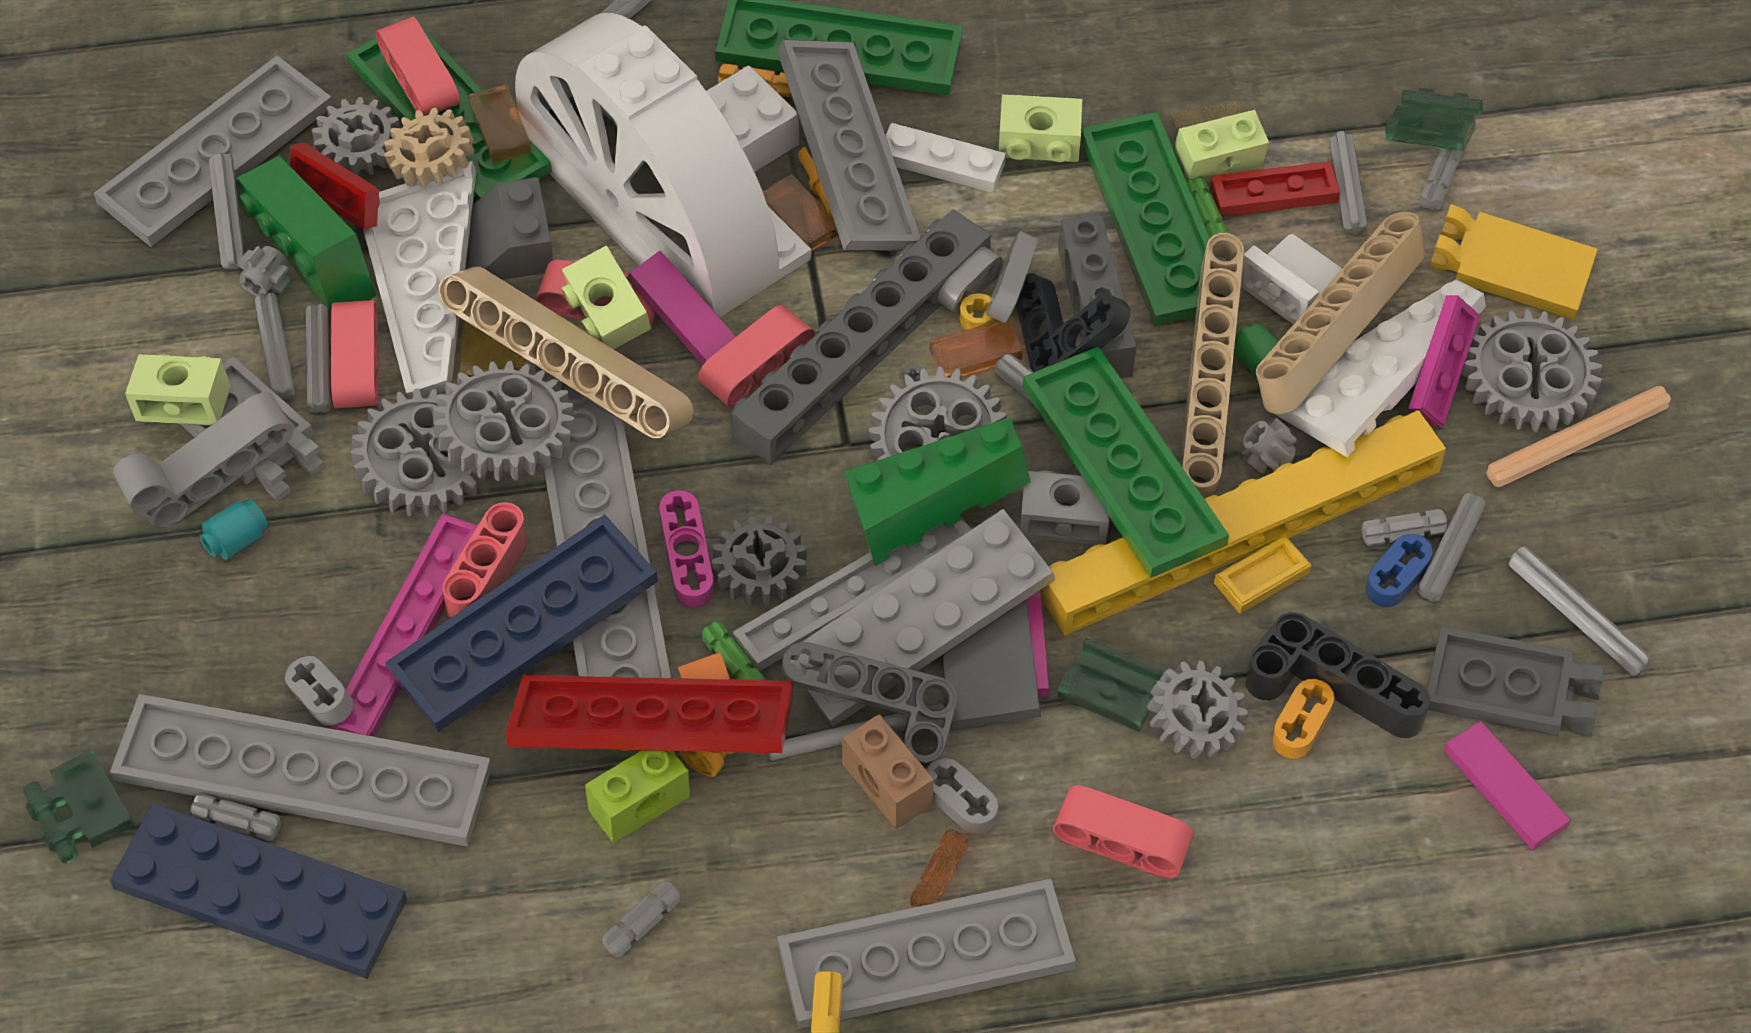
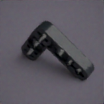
[1015,273,1130,372]

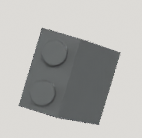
[467,177,553,280]

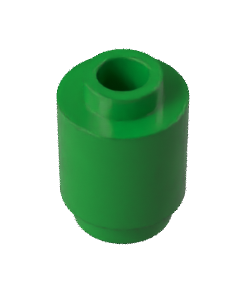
[1234,324,1279,378]

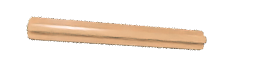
[1486,386,1671,487]

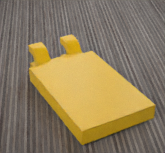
[1430,204,1598,320]

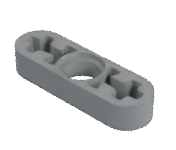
[986,230,1038,323]

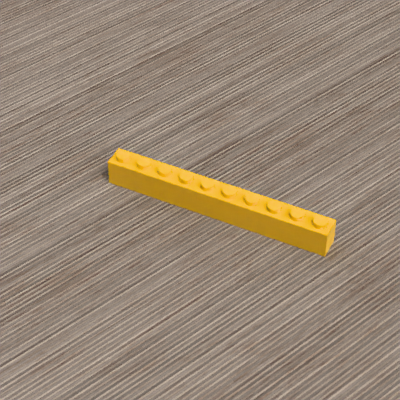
[1040,410,1446,636]

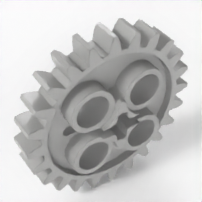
[1462,309,1602,432]
[433,361,574,481]
[869,366,1007,461]
[351,389,486,517]

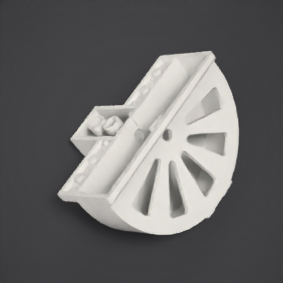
[509,13,811,318]

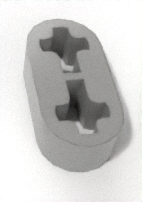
[937,246,1003,314]
[285,656,353,726]
[926,758,999,835]

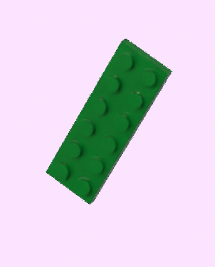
[715,0,963,96]
[347,25,552,202]
[1081,112,1225,326]
[1023,347,1229,578]

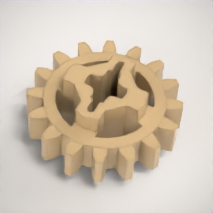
[384,108,475,188]

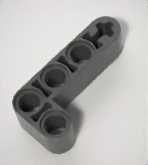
[781,642,957,765]

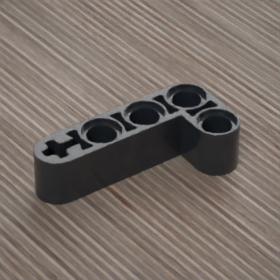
[1245,612,1430,738]

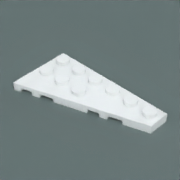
[363,161,476,399]
[1275,279,1486,457]

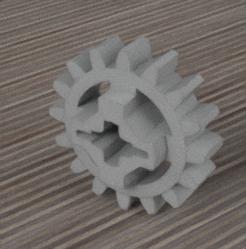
[312,97,400,175]
[1147,661,1248,759]

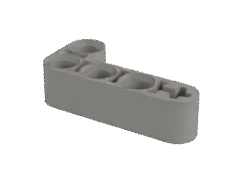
[113,392,293,528]

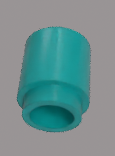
[199,499,268,560]

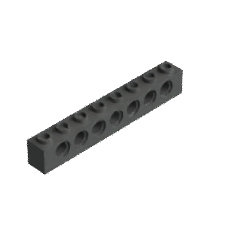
[732,209,991,465]

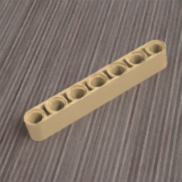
[1256,212,1426,414]
[1180,233,1244,499]
[439,267,693,438]

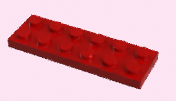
[505,675,794,754]

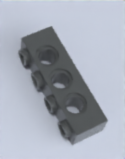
[1058,214,1137,378]

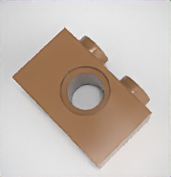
[842,714,934,829]

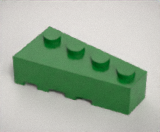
[844,417,1031,566]

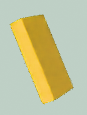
[1214,535,1312,614]

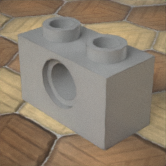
[1020,470,1109,545]

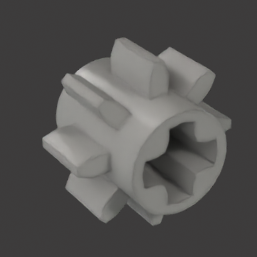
[237,246,291,296]
[1242,418,1297,474]

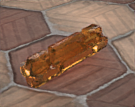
[910,829,968,908]

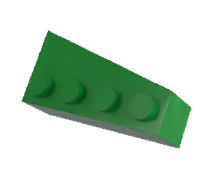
[237,156,376,316]

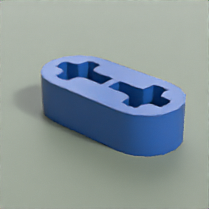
[1366,534,1432,607]

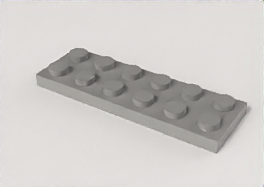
[777,40,921,250]
[94,55,333,247]
[782,509,1055,727]
[777,879,1076,1029]

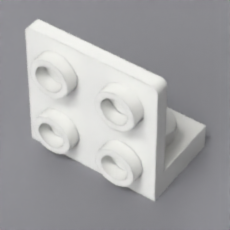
[1241,234,1342,325]

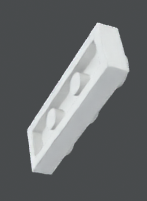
[886,123,1006,193]

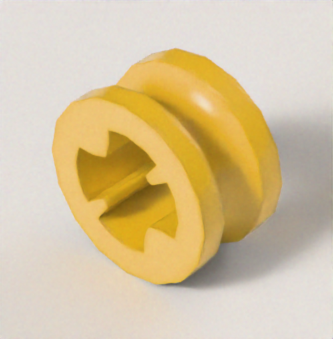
[959,293,997,336]

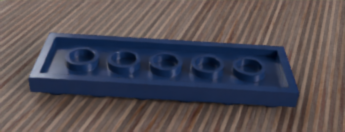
[385,514,658,732]
[110,803,407,979]

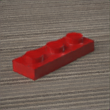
[290,143,380,230]
[1210,161,1340,217]

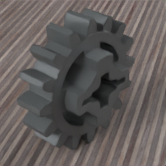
[712,515,807,606]

